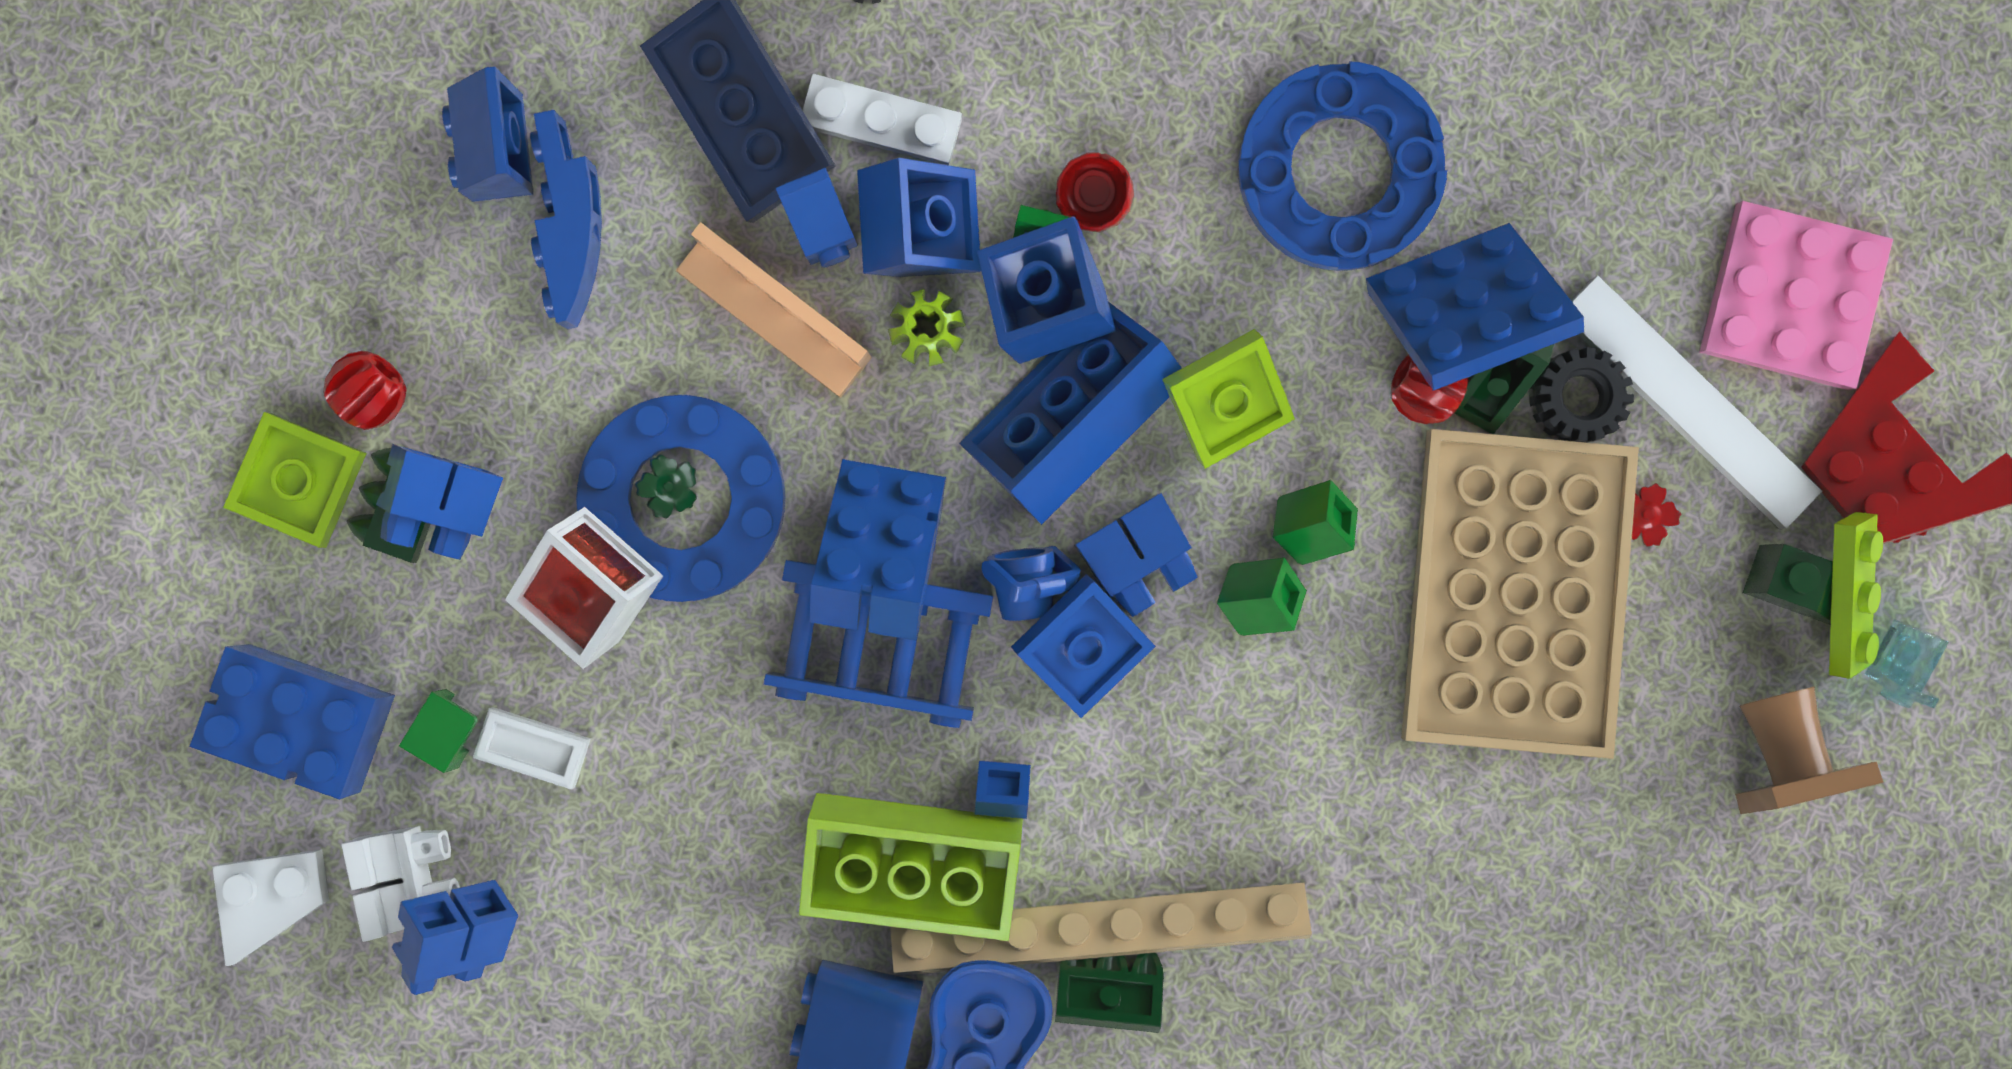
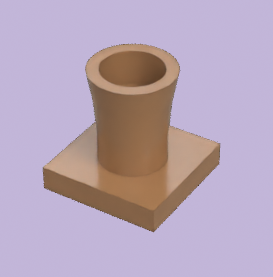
[1735,687,1884,814]

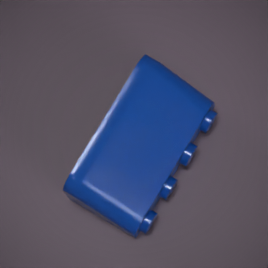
[790,960,924,1069]

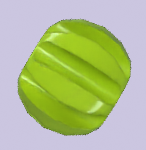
[888,289,966,367]

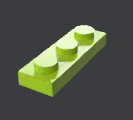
[1829,512,1883,679]

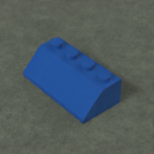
[959,302,1182,525]

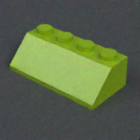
[799,793,1023,941]

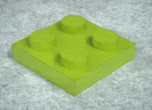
[1162,329,1295,469]
[223,412,367,548]

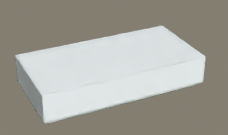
[473,707,591,789]

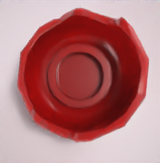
[1056,152,1134,233]

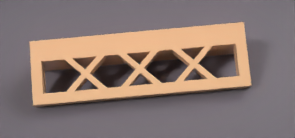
[676,222,872,398]

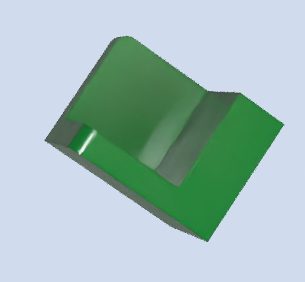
[1272,480,1358,565]
[1217,557,1307,636]
[399,689,478,773]

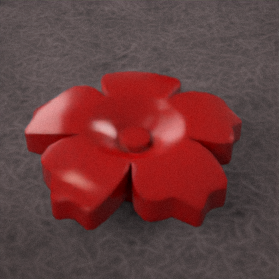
[1632,483,1682,547]

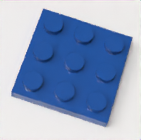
[1366,223,1584,391]

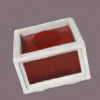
[505,507,663,669]

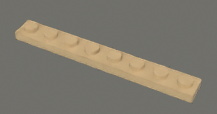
[891,883,1312,976]

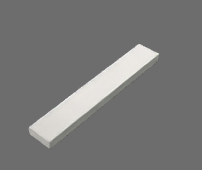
[1571,276,1822,529]

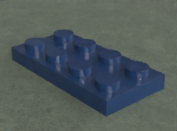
[640,0,836,223]

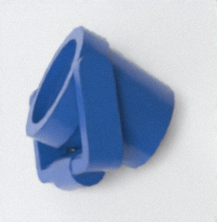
[981,546,1081,621]

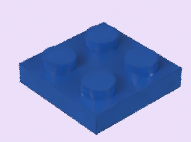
[1011,574,1156,718]

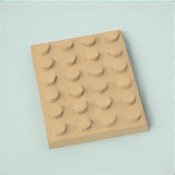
[1401,429,1639,759]

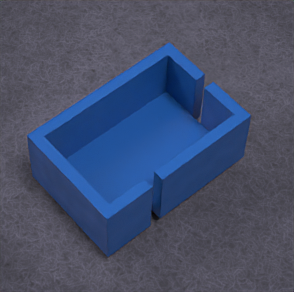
[809,459,946,641]
[189,644,395,800]

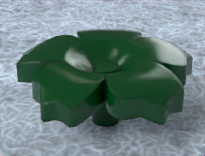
[635,454,697,519]

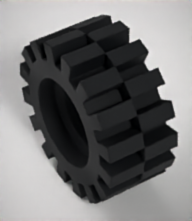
[1529,347,1634,442]

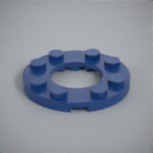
[1238,61,1448,271]
[576,395,786,602]

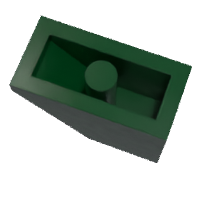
[1454,344,1554,434]
[1742,544,1833,625]

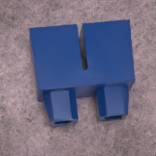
[376,444,503,560]
[1074,493,1198,617]
[392,880,518,995]

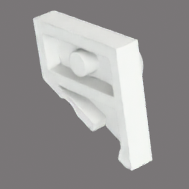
[212,849,329,966]

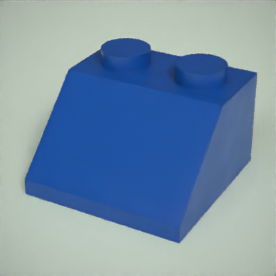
[442,66,534,202]
[857,158,981,277]
[977,216,1116,364]

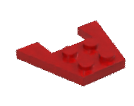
[1801,331,2012,544]

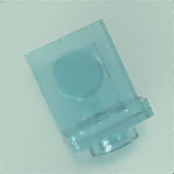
[1864,619,1949,708]

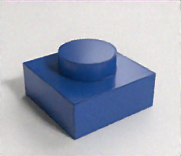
[975,761,1031,819]

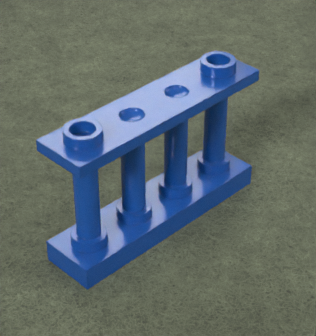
[763,560,994,728]

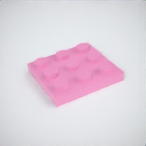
[1699,201,1893,390]

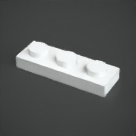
[803,74,962,166]

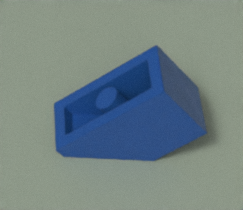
[776,168,858,268]

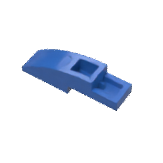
[530,110,602,329]

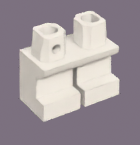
[341,826,460,942]

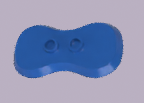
[927,960,1053,1069]

